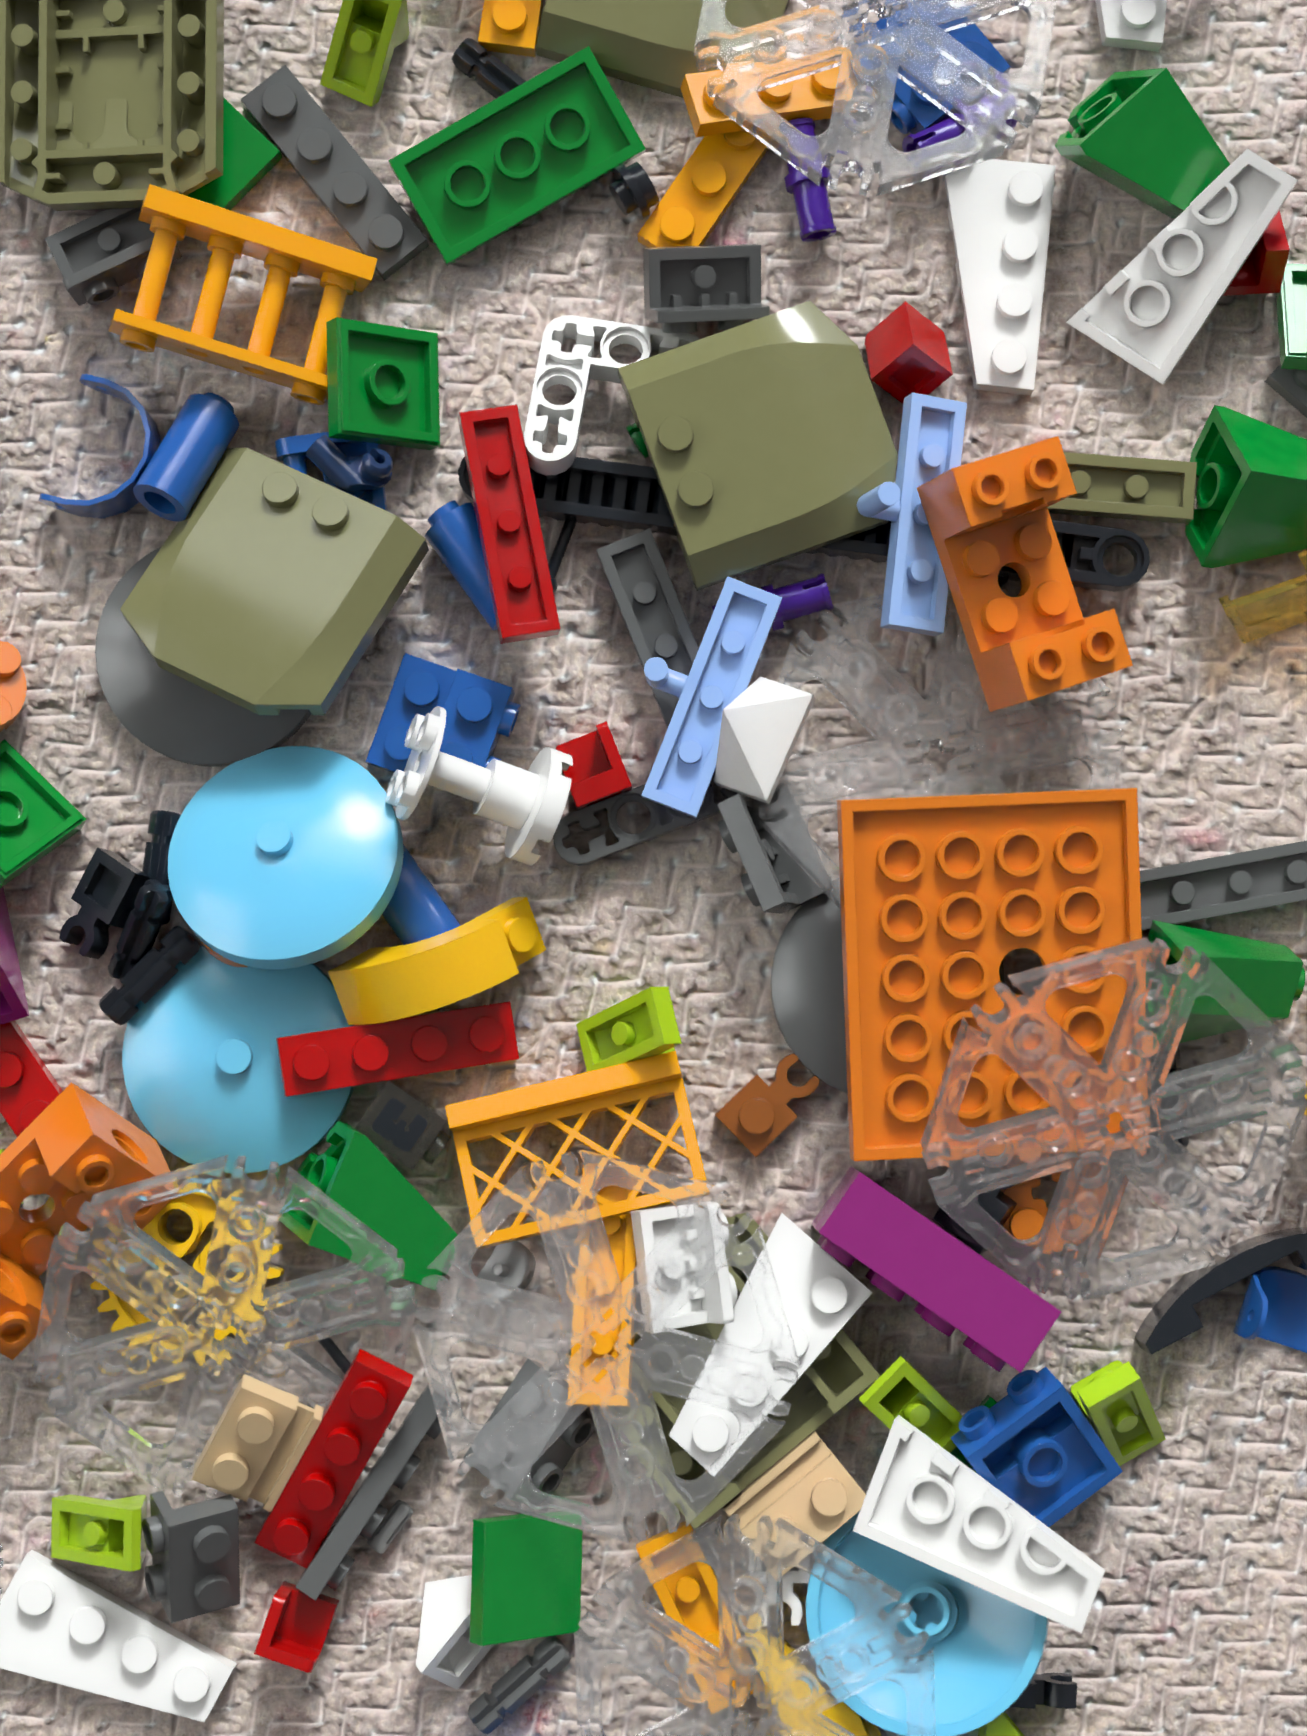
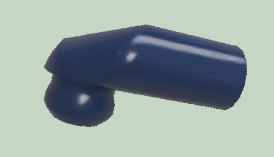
[306,435,394,492]

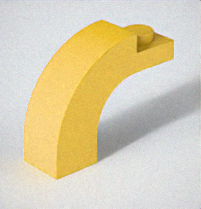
[328,897,546,1025]

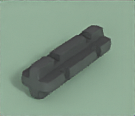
[468,1636,571,1734]

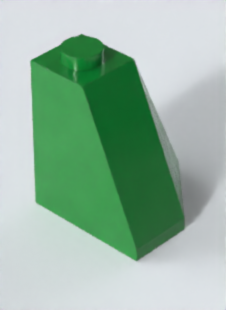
[1055,68,1230,218]
[1185,405,1307,568]
[1143,920,1305,1050]
[277,1121,458,1291]

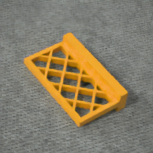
[445,1051,710,1249]

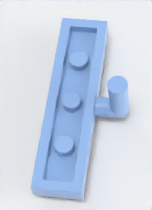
[857,392,967,636]
[641,576,782,818]

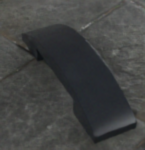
[1135,1227,1307,1355]

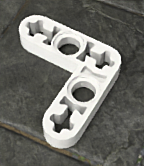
[524,315,700,475]

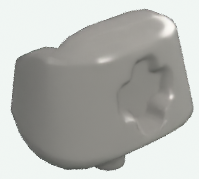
[477,1241,536,1302]

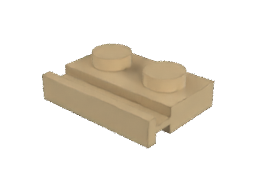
[191,1374,324,1512]
[723,1431,866,1579]

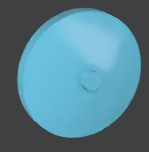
[168,746,404,969]
[122,945,355,1174]
[806,1511,1049,1736]

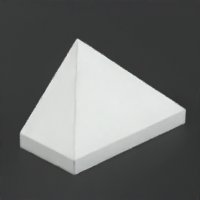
[714,676,816,804]
[416,1575,494,1690]

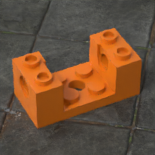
[917,436,1133,712]
[0,1082,180,1360]

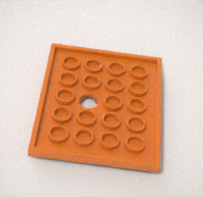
[837,788,1148,1161]

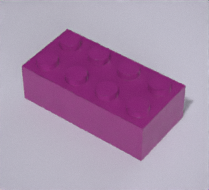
[812,1166,1061,1373]

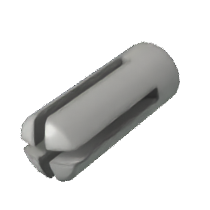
[367,1500,414,1554]

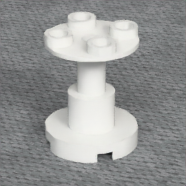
[385,706,573,866]

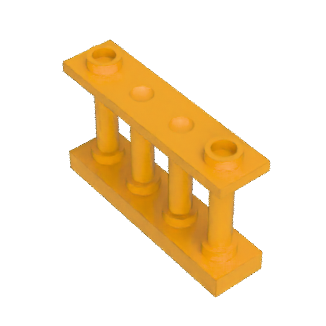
[108,184,377,405]

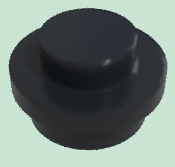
[609,162,659,220]

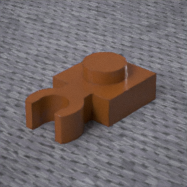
[715,1053,820,1157]

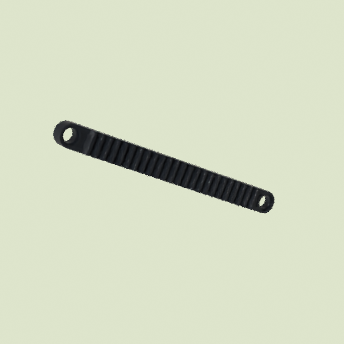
[458,457,1150,592]

